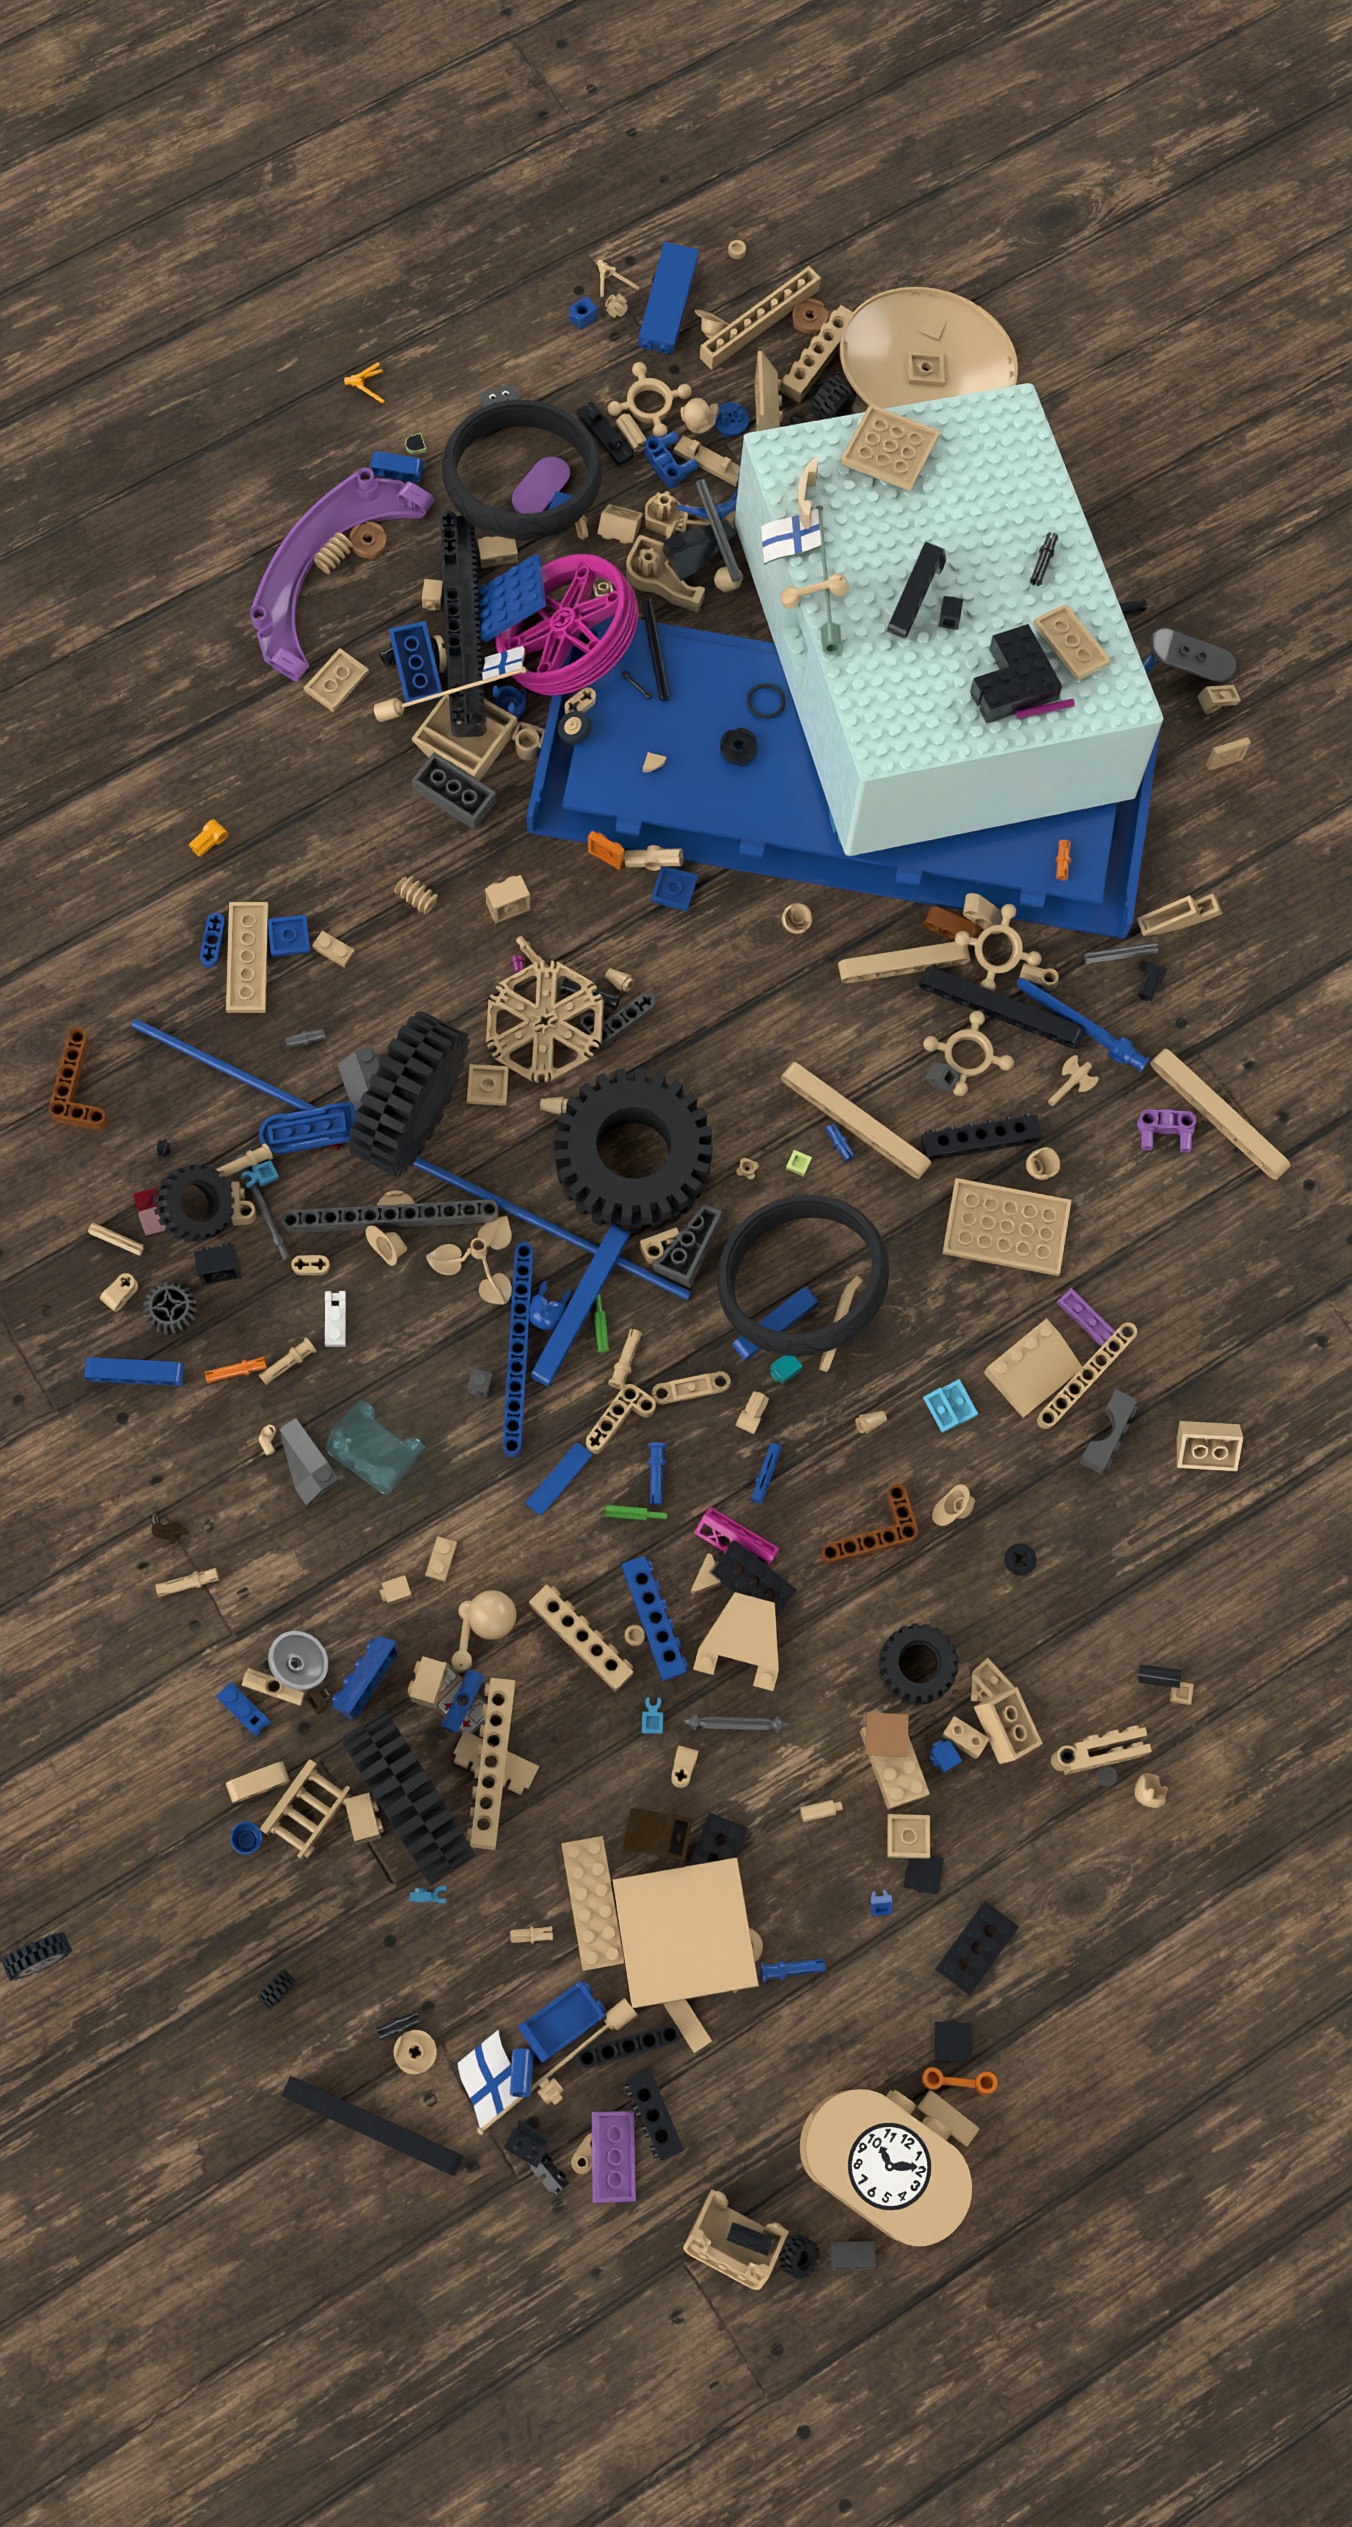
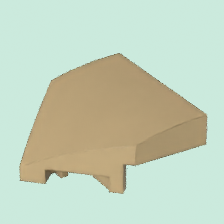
[971,1658,1014,1701]

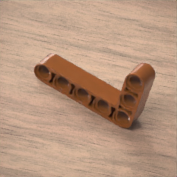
[49,1028,108,1130]
[820,1483,918,1564]

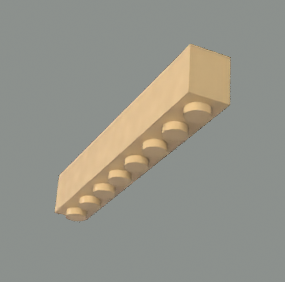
[700,266,821,370]

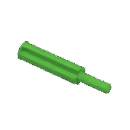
[594,1294,609,1353]
[605,1505,667,1520]

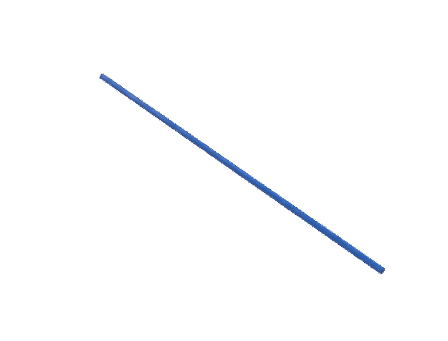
[131,1018,691,1300]

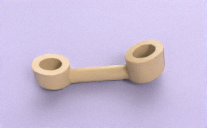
[780,573,849,609]
[451,1601,472,1674]

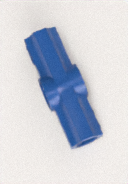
[441,1669,485,1734]

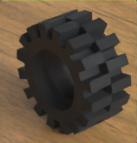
[257,1969,297,2010]
[779,2235,820,2280]

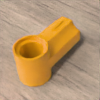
[189,819,228,857]

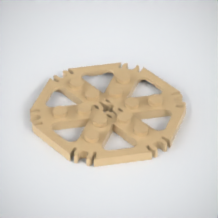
[486,961,604,1083]

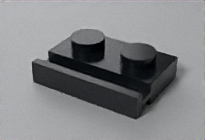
[504,2120,553,2168]

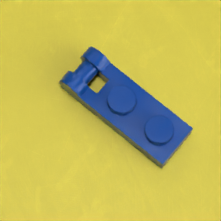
[216,1682,271,1737]

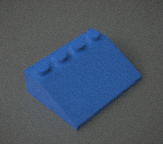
[331,1636,400,1722]

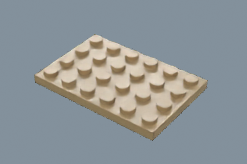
[942,1178,1071,1276]

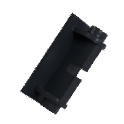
[529,2152,569,2196]

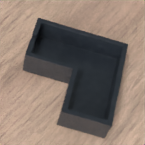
[970,624,1062,723]

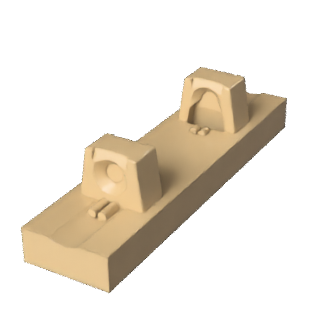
[674,435,740,487]

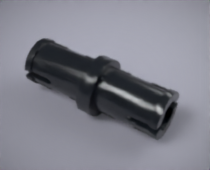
[376,2011,421,2040]

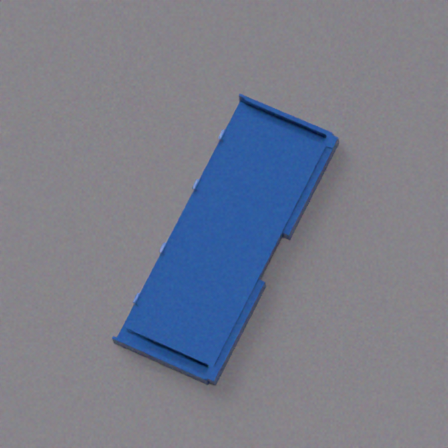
[527,615,1161,939]

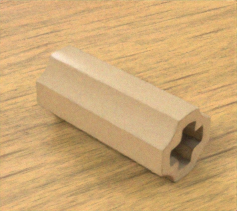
[616,413,646,452]

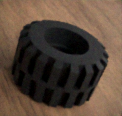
[810,375,857,420]

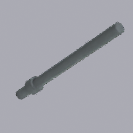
[236,1155,291,1261]

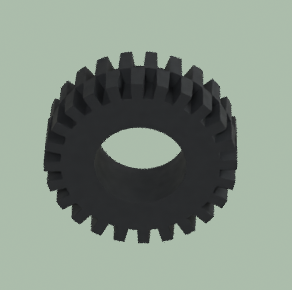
[348,1011,470,1177]
[554,1068,713,1233]
[340,1710,476,1886]

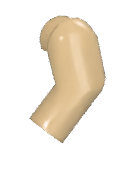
[259,1425,276,1456]

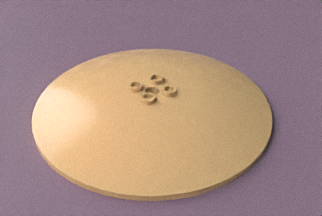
[840,287,1018,409]

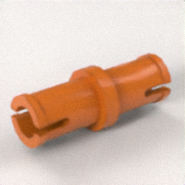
[1056,840,1071,880]

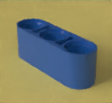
[369,452,424,483]

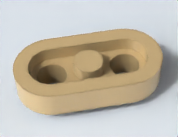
[571,2133,592,2174]

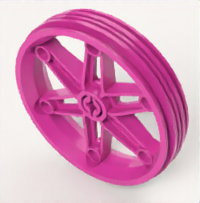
[496,554,638,695]

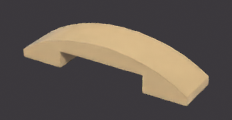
[798,458,819,529]

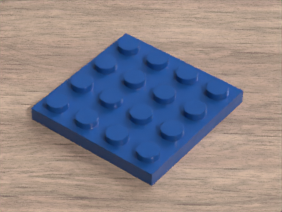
[478,554,546,643]

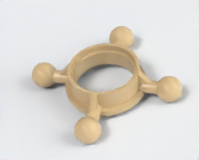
[608,362,692,437]
[955,904,1042,991]
[923,1011,1014,1096]

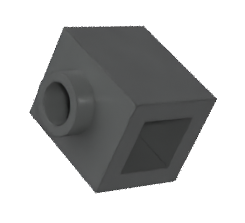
[924,1063,960,1091]
[467,1368,493,1398]

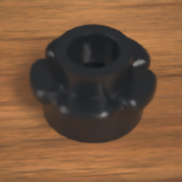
[157,1138,170,1158]

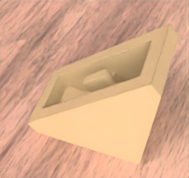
[691,1553,721,1595]

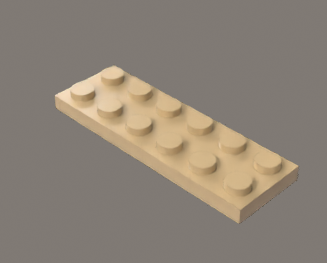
[226,902,269,1013]
[561,1836,625,1971]

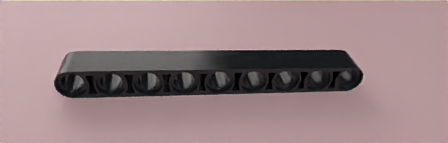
[918,967,1085,1049]
[281,2076,464,2177]

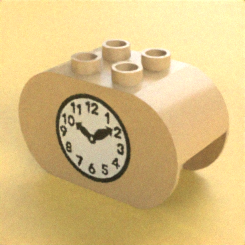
[800,2089,972,2246]

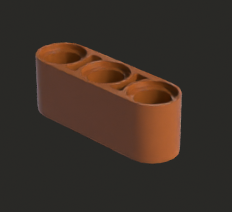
[923,906,981,947]

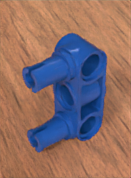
[645,431,698,488]

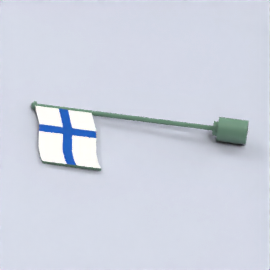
[761,505,842,655]

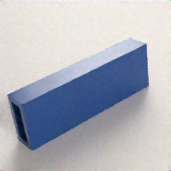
[639,242,699,354]

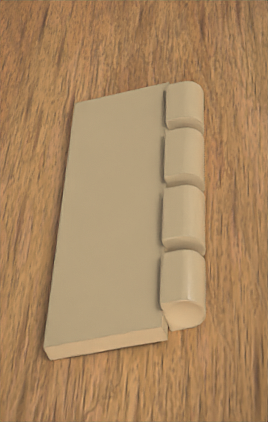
[453,1731,539,1795]

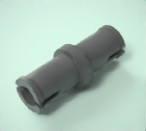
[285,1027,326,1049]

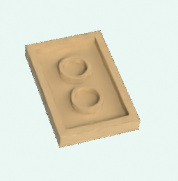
[304,648,369,712]

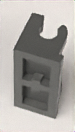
[830,2241,876,2271]

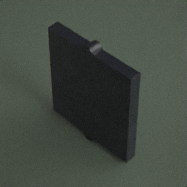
[903,1855,944,1895]
[934,2020,970,2063]

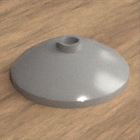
[268,1631,328,1691]

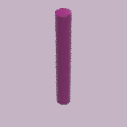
[1016,698,1075,719]

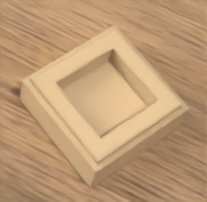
[1170,1682,1194,1705]

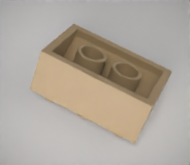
[1177,1421,1243,1471]
[974,1687,1043,1764]

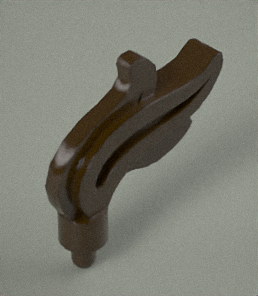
[151,1512,189,1544]

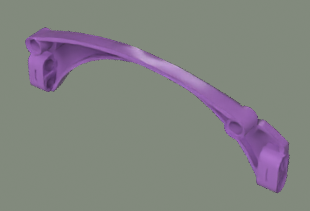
[250,468,435,682]

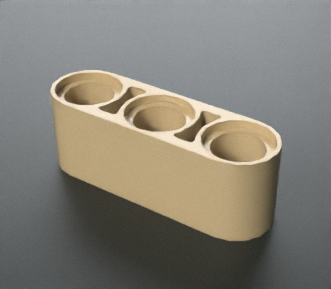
[963,893,1003,934]
[226,1761,290,1804]
[917,2090,980,2147]

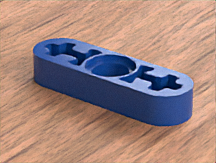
[200,913,225,968]

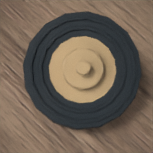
[558,710,592,745]

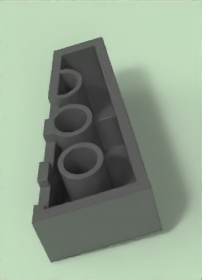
[652,1204,724,1288]

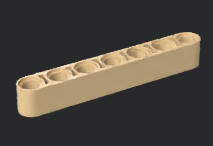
[838,942,971,983]
[1037,1322,1137,1429]

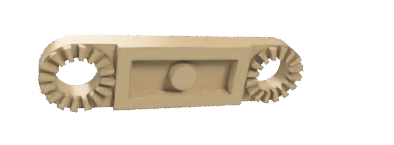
[652,1371,731,1405]

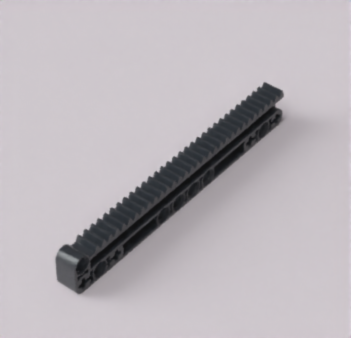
[440,511,487,738]

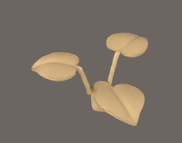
[426,1216,512,1305]

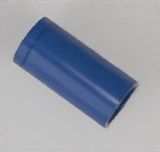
[510,2049,534,2097]

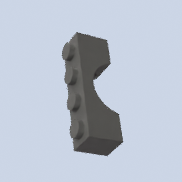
[1079,1389,1138,1473]

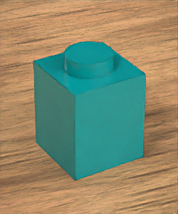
[770,1355,803,1385]

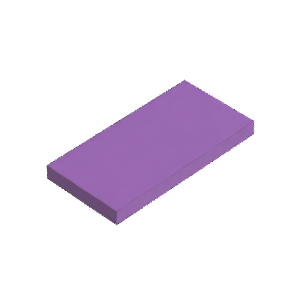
[592,2111,636,2203]

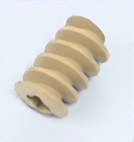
[314,532,353,574]
[395,876,438,915]

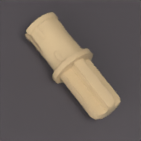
[574,515,589,540]
[510,1926,553,1944]

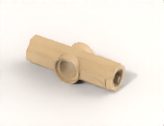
[624,845,684,871]
[242,1668,307,1706]

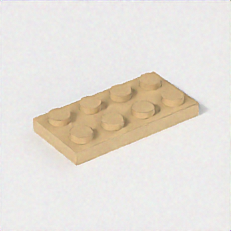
[1033,604,1111,681]

